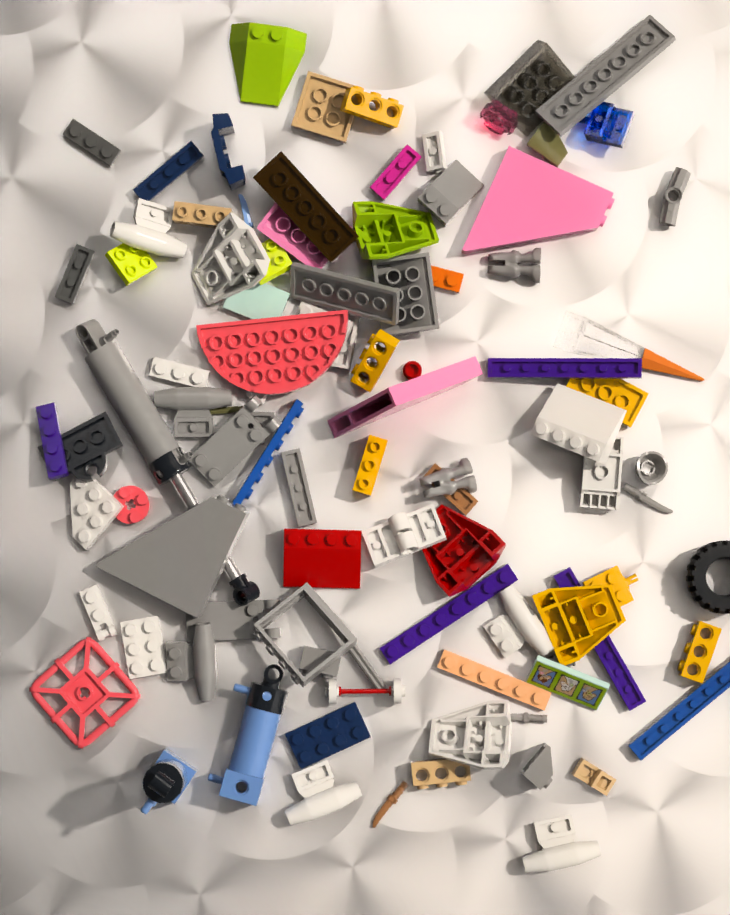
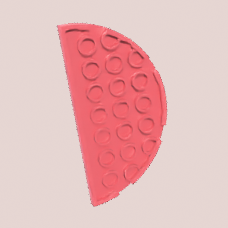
[196,310,348,395]

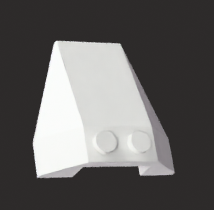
[191,213,270,305]
[428,700,512,770]

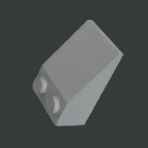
[417,159,484,227]

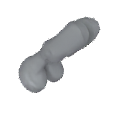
[488,248,541,283]
[419,458,477,498]

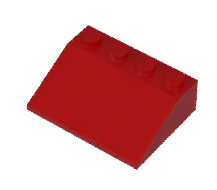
[283,529,362,589]

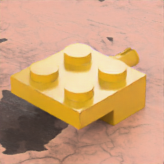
[582,566,639,607]

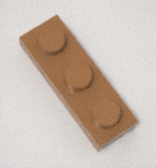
[423,463,478,516]

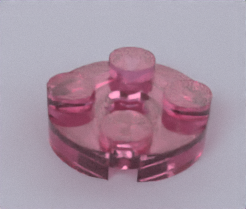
[480,100,518,135]

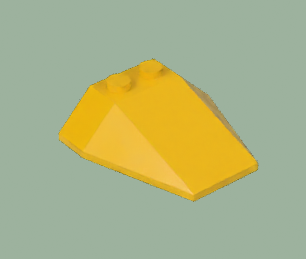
[532,584,626,666]

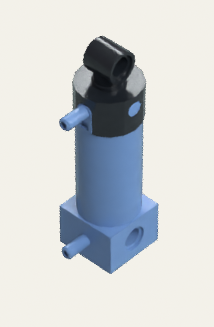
[208,664,289,806]
[141,749,198,814]

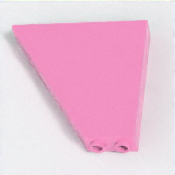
[462,146,615,254]
[327,356,483,438]

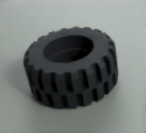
[686,540,730,614]

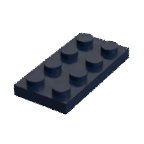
[285,702,371,769]

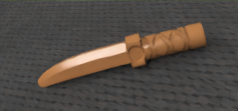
[373,780,409,828]

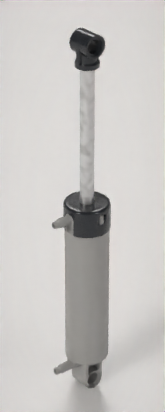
[76,319,260,606]

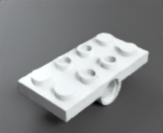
[362,504,447,568]

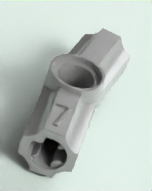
[659,167,691,227]

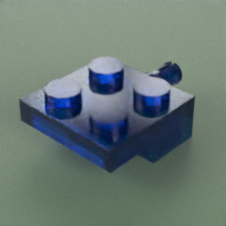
[579,102,635,148]

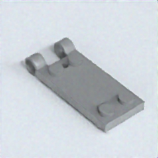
[189,395,282,487]
[186,599,281,642]

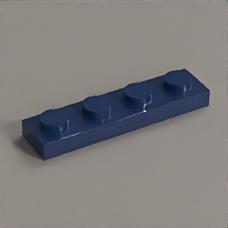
[133,141,204,201]

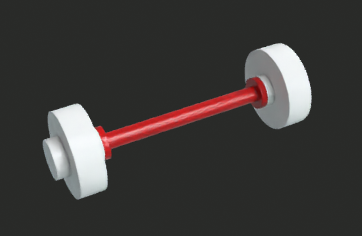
[325,678,405,704]

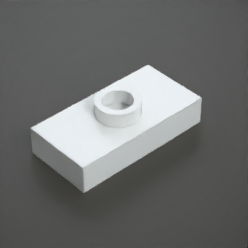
[422,131,447,173]

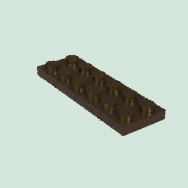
[253,151,359,263]

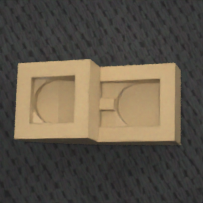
[571,758,617,796]

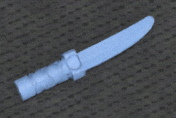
[238,194,254,228]

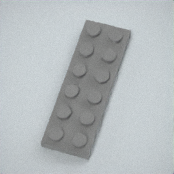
[290,262,400,326]

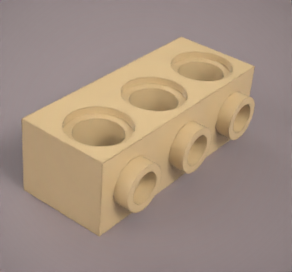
[172,201,233,229]
[411,759,471,789]

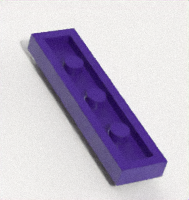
[36,402,69,480]

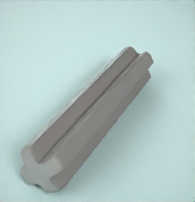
[348,645,386,689]

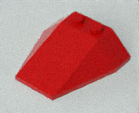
[422,504,506,597]

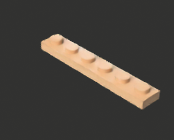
[437,650,551,710]

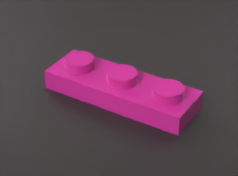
[370,144,422,201]

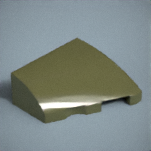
[527,122,568,168]

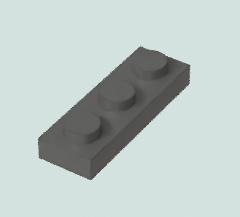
[63,119,121,167]
[55,244,95,304]

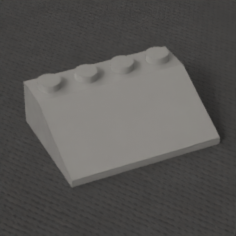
[371,252,439,337]

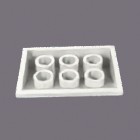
[530,383,627,464]

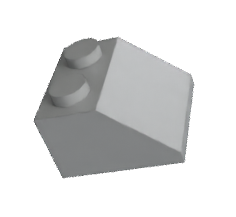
[520,743,553,790]

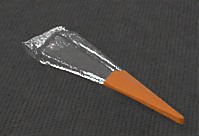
[553,310,704,381]

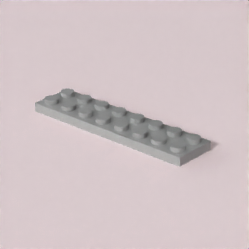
[536,15,676,137]

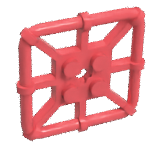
[29,637,141,749]

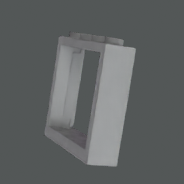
[253,583,357,687]

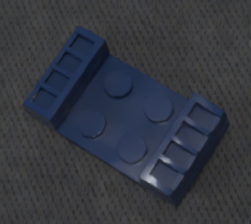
[211,113,245,191]

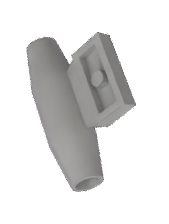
[154,387,232,437]
[166,622,217,701]

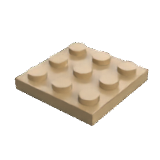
[291,71,358,143]

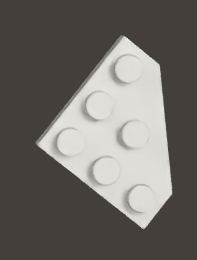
[70,472,124,550]

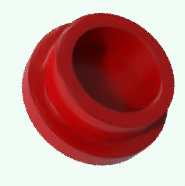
[403,361,422,380]

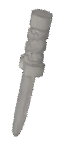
[623,483,673,513]
[510,712,547,723]

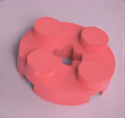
[114,486,150,524]

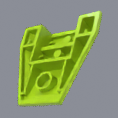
[229,22,307,107]
[352,201,439,260]

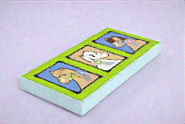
[525,655,610,710]

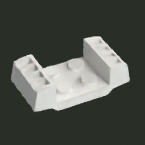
[579,437,624,510]

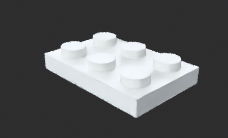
[120,616,167,679]

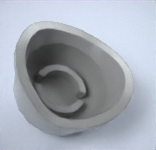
[635,451,668,485]

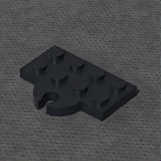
[38,412,123,482]

